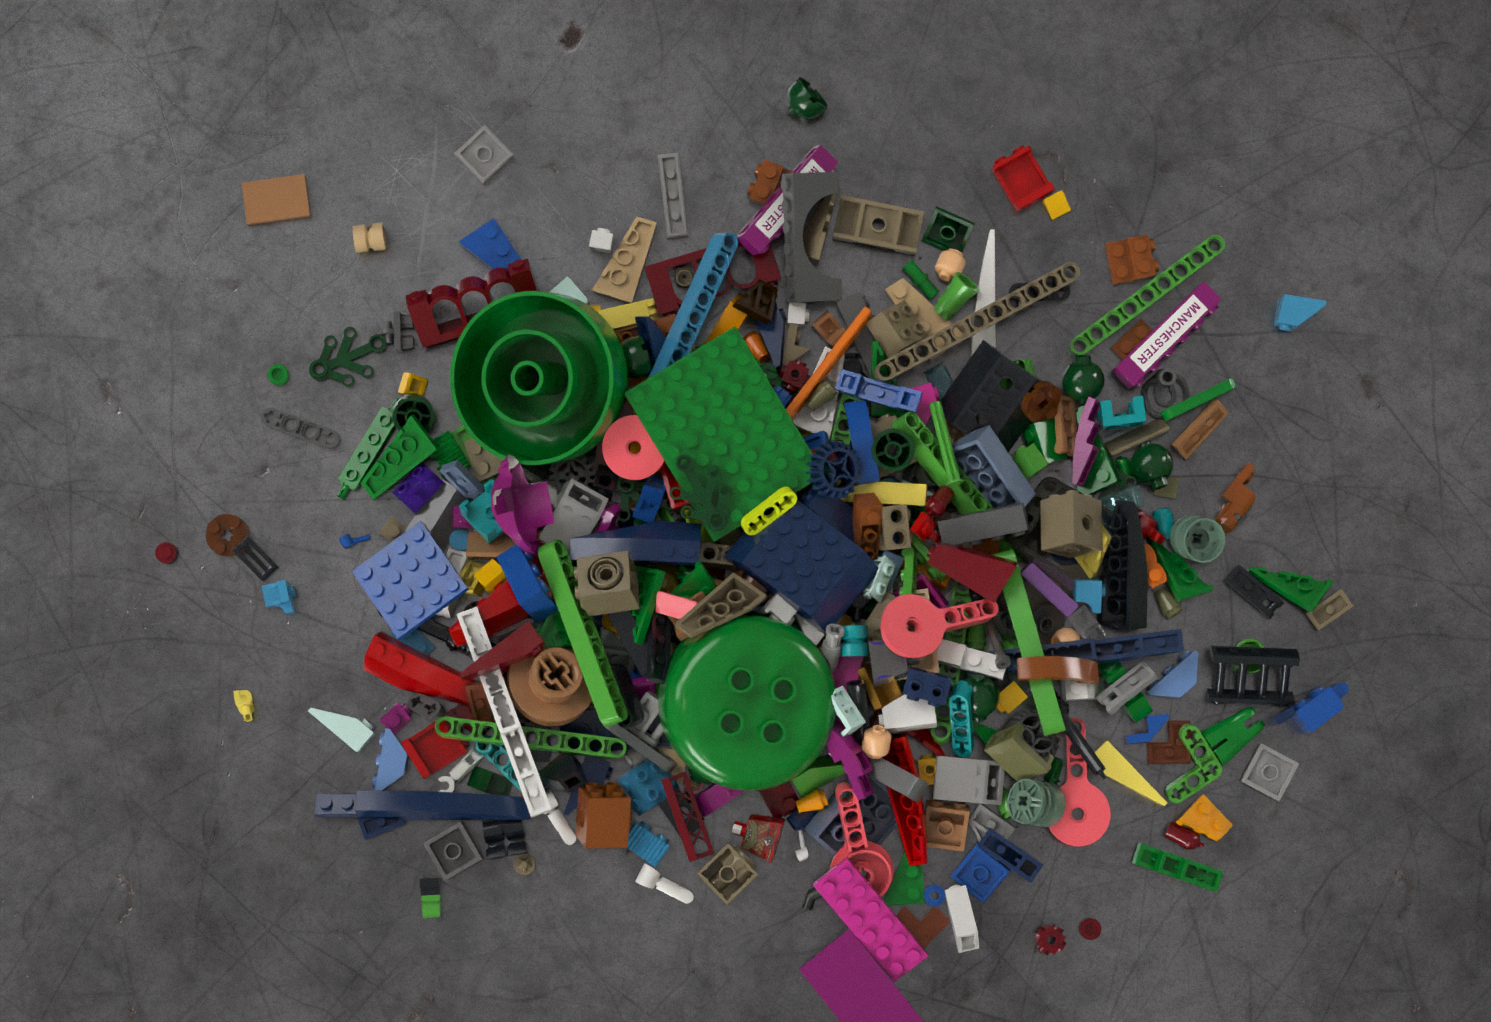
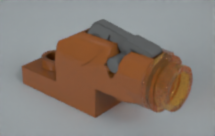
[1214,462,1256,536]

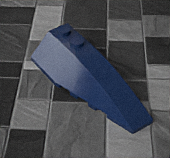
[569,521,702,567]

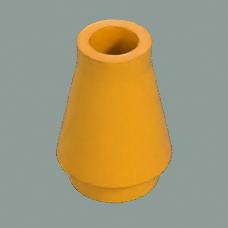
[795,789,828,813]

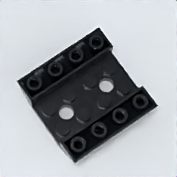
[940,340,1043,452]

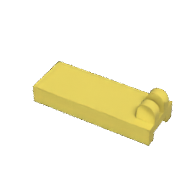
[597,298,658,330]

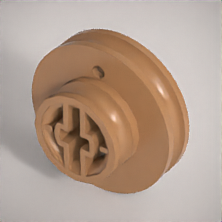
[506,647,592,727]

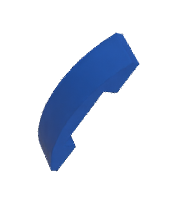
[835,369,922,413]
[844,400,880,485]

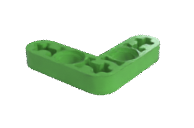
[1165,724,1222,803]

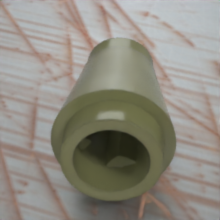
[806,380,838,411]
[1154,586,1183,619]

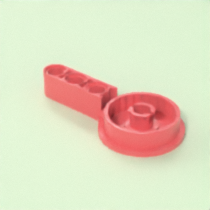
[602,415,664,480]
[880,594,999,658]
[1049,718,1111,847]
[830,782,894,897]

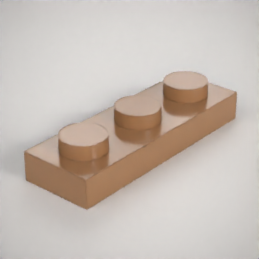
[1172,398,1229,460]

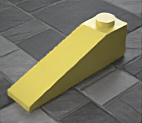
[837,480,927,506]
[1094,740,1167,806]

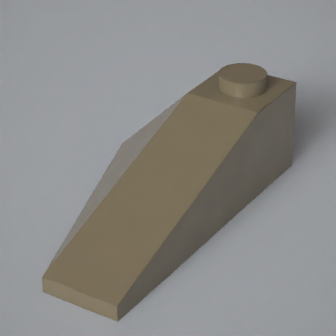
[803,181,840,266]
[675,572,766,638]

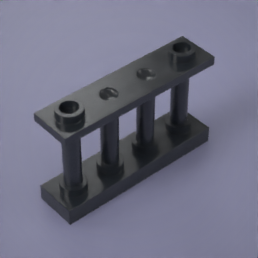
[1207,646,1300,706]

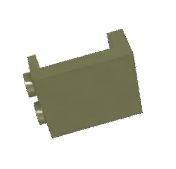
[984,723,1054,782]

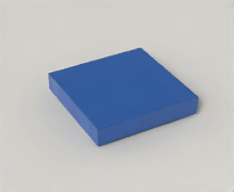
[950,843,1011,904]

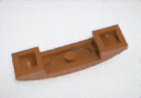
[1017,656,1099,684]

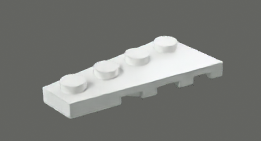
[793,347,845,441]

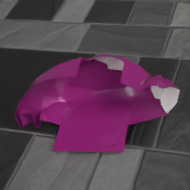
[491,455,554,556]

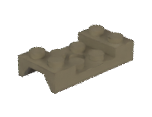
[832,195,924,255]

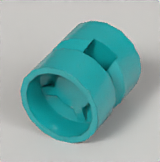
[841,625,869,656]

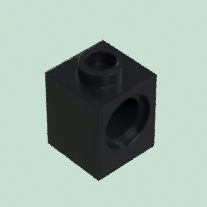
[592,464,618,502]

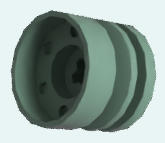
[1169,514,1225,563]
[1007,779,1065,827]

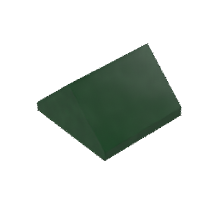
[921,206,975,253]

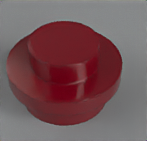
[155,542,177,564]
[1080,918,1101,940]

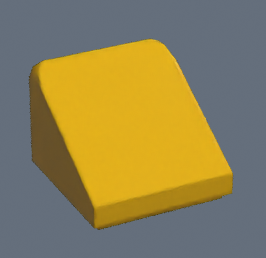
[1043,190,1071,220]
[398,373,428,396]

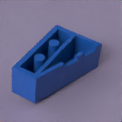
[458,218,522,270]
[497,544,558,623]

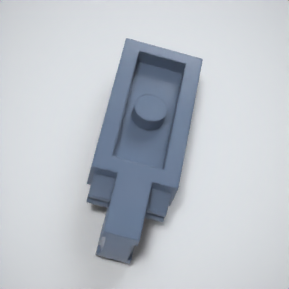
[440,460,485,500]

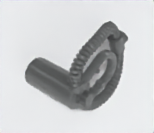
[1141,368,1190,420]

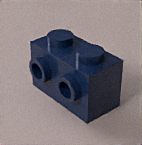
[903,666,953,707]

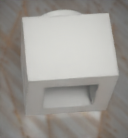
[589,228,614,254]
[787,302,810,327]

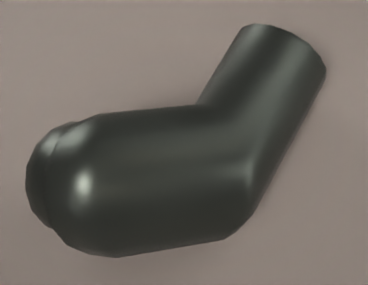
[802,886,822,910]

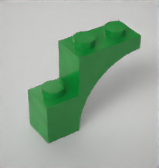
[1098,662,1153,723]

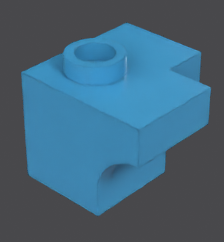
[1073,578,1105,613]
[262,580,296,615]

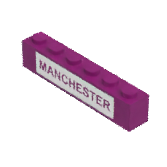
[737,145,838,256]
[1112,281,1221,389]

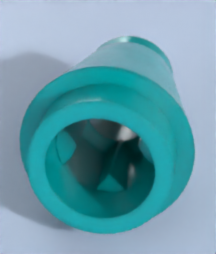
[1152,507,1173,539]

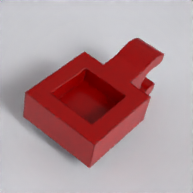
[1138,509,1166,544]
[910,512,941,544]

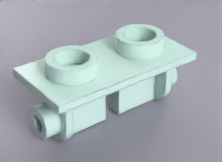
[863,555,896,603]

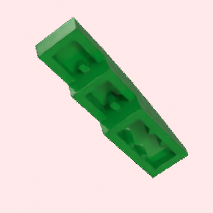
[1132,843,1223,892]

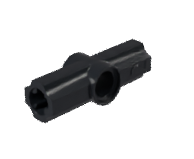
[846,679,874,746]

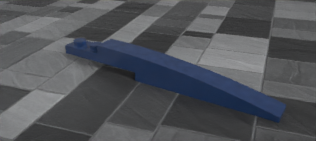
[967,629,1184,676]
[314,790,530,820]

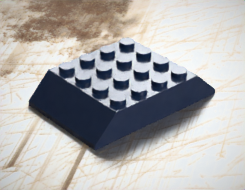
[724,497,878,635]

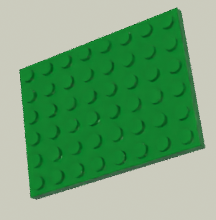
[624,326,812,542]

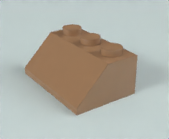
[466,529,516,560]

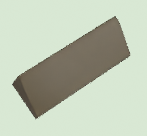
[1104,418,1170,458]

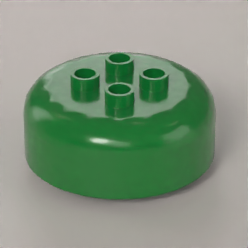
[450,291,628,465]
[658,613,836,791]

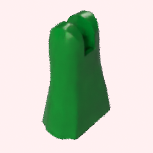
[1200,707,1265,767]

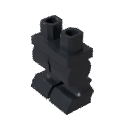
[482,820,529,860]

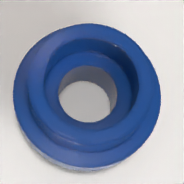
[924,885,945,906]

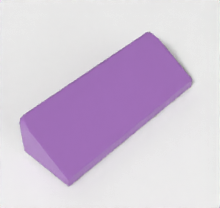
[1021,563,1078,617]

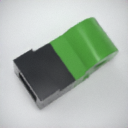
[419,877,442,918]

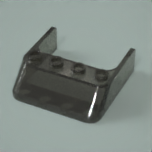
[1005,477,1113,591]

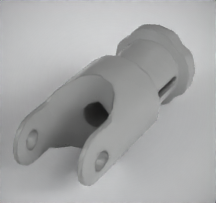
[821,624,845,673]

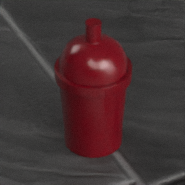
[925,485,954,517]
[1164,821,1205,850]

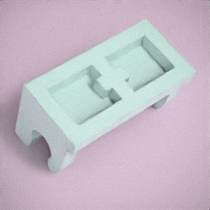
[831,686,866,737]

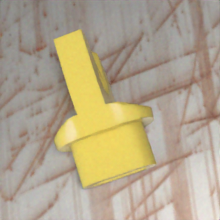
[233,690,255,722]

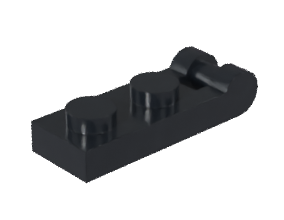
[1224,564,1284,619]

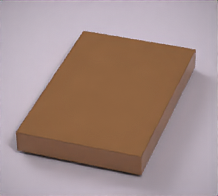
[242,174,311,225]

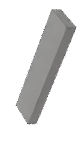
[658,153,688,239]

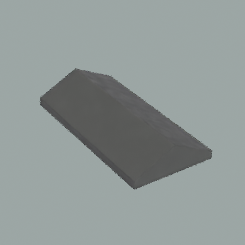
[404,478,473,550]

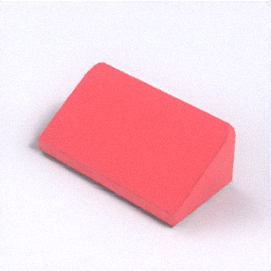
[655,591,699,619]

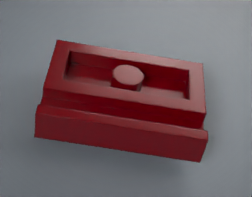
[759,781,799,818]

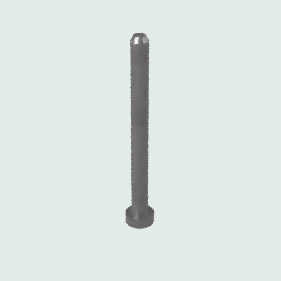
[983,609,1011,669]

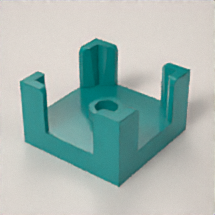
[1097,396,1146,431]
[459,479,514,544]

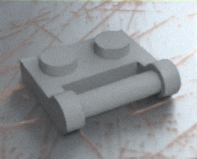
[627,690,664,747]

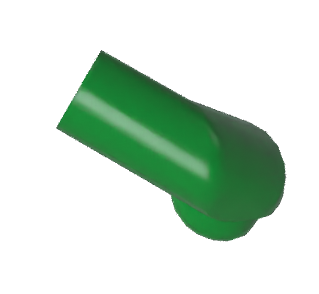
[1115,456,1133,489]

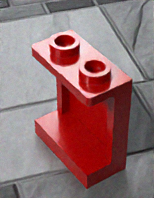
[992,145,1055,213]
[401,715,469,779]

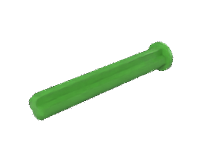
[929,401,964,486]

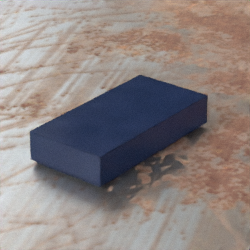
[1267,707,1296,726]

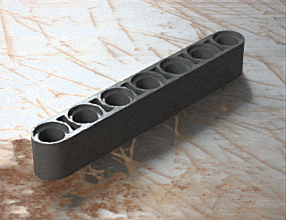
[823,744,928,803]

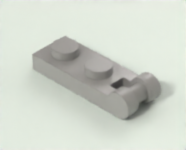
[1097,660,1158,715]

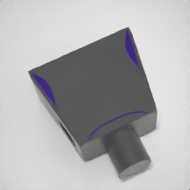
[868,641,920,686]

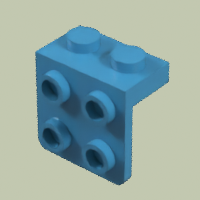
[616,759,680,816]

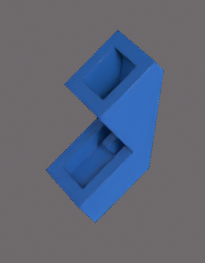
[632,475,666,523]
[1125,714,1169,744]

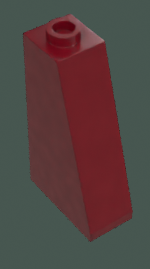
[926,542,1018,603]

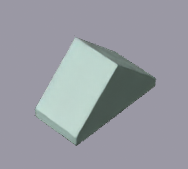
[550,276,588,305]

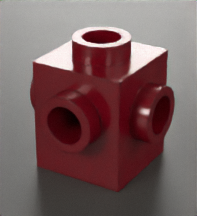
[779,360,811,392]
[1034,923,1066,956]

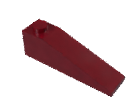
[458,621,546,681]

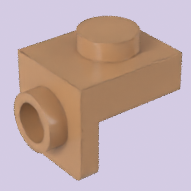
[811,310,846,346]

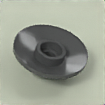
[1032,604,1065,645]

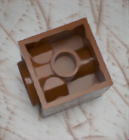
[575,782,632,849]

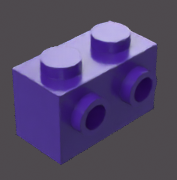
[392,462,444,514]

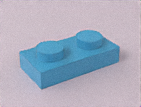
[390,629,436,655]

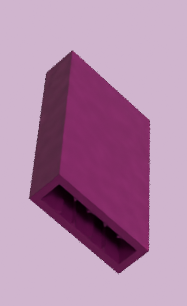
[799,928,924,1022]

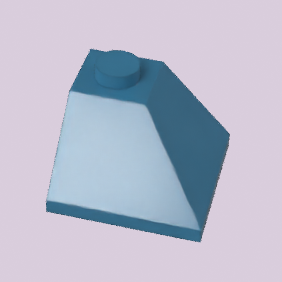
[1274,294,1327,331]

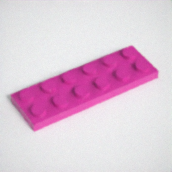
[813,857,928,982]

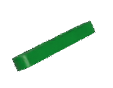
[1161,378,1237,422]

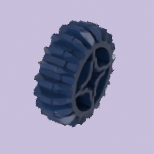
[806,441,863,499]

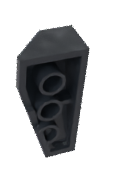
[607,610,648,677]

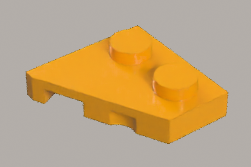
[1176,794,1233,841]

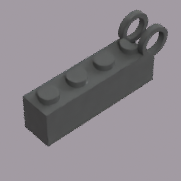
[836,291,910,379]
[936,502,1029,547]

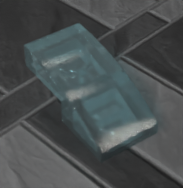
[1097,486,1145,519]

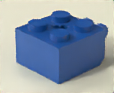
[1291,682,1349,734]

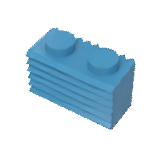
[628,821,671,868]

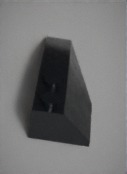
[1097,500,1148,631]

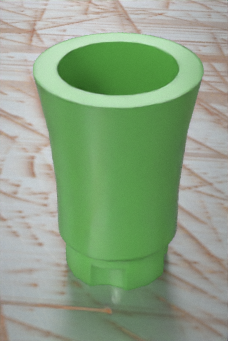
[934,272,979,320]

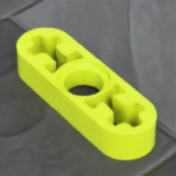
[741,487,797,535]

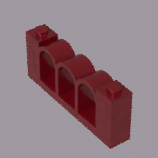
[645,242,781,318]
[406,259,540,348]

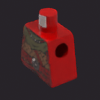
[732,814,785,862]

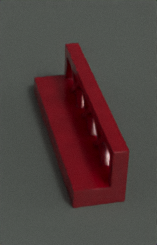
[661,771,714,862]

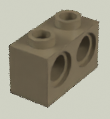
[879,504,913,550]

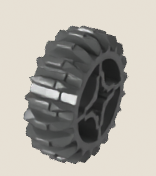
[1004,708,1061,758]

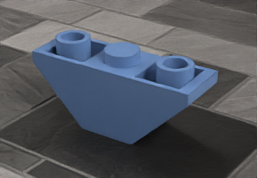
[1145,650,1198,698]
[372,728,409,790]

